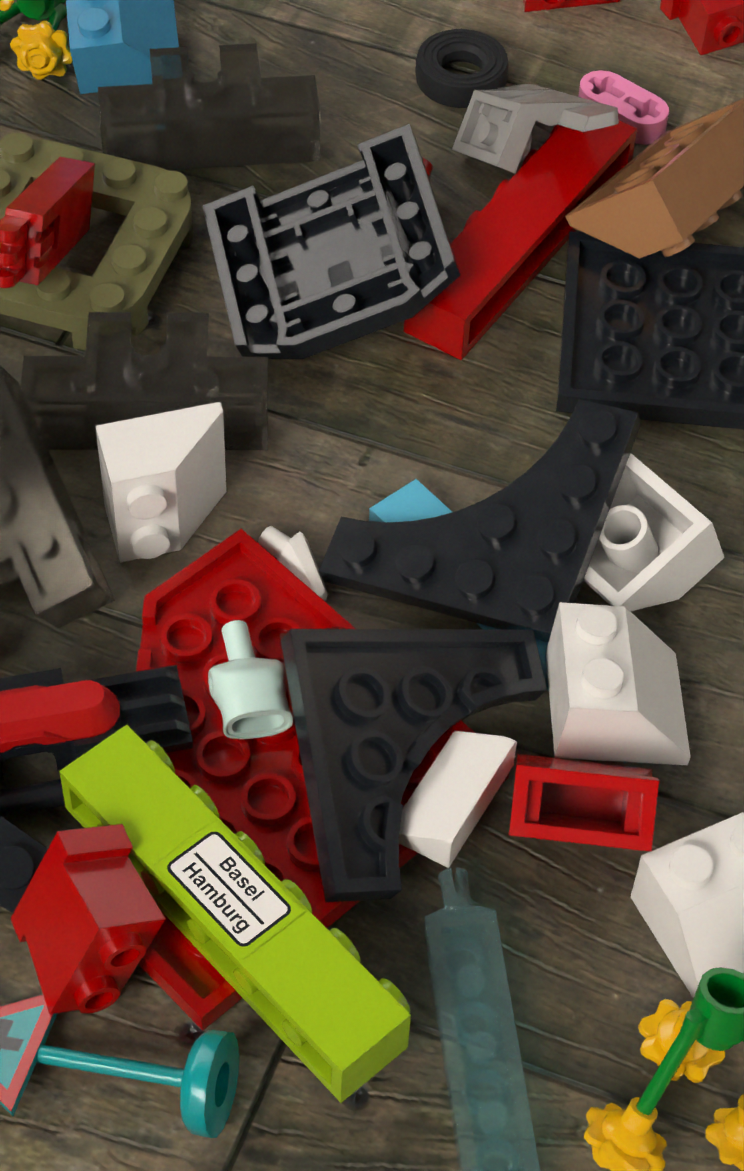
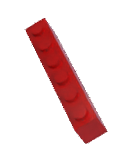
[404,120,637,360]

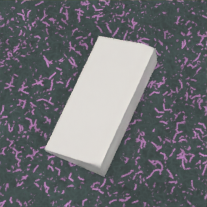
[399,731,517,868]

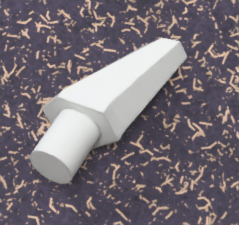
[258,526,328,601]

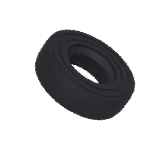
[415,29,509,108]

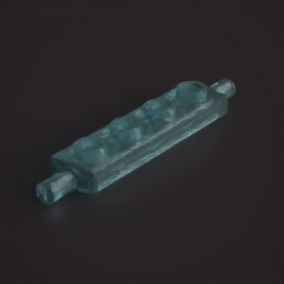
[424,867,540,1171]

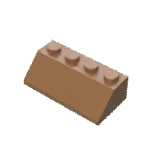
[565,98,744,259]

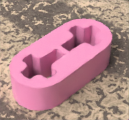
[578,70,669,145]

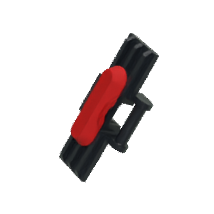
[0,665,193,817]

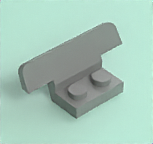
[452,84,619,173]

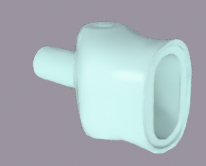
[208,620,293,739]

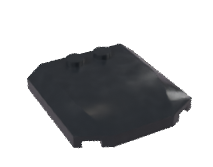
[203,124,461,359]

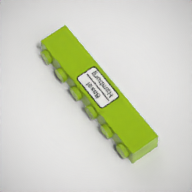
[59,725,411,1103]

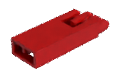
[0,156,95,288]

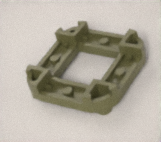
[0,133,193,351]

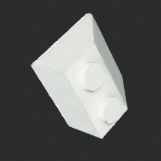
[96,402,227,563]
[583,453,725,612]
[545,602,691,766]
[631,812,744,998]

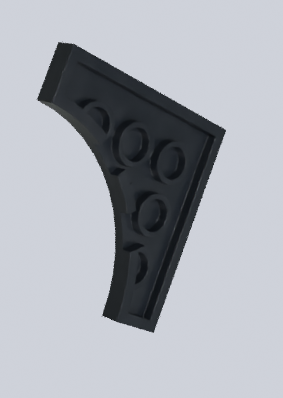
[319,399,641,642]
[281,629,547,902]

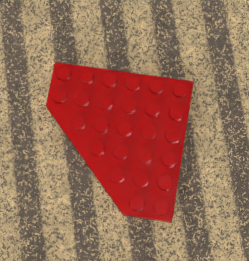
[136,529,510,1031]

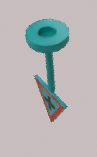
[0,995,240,1138]

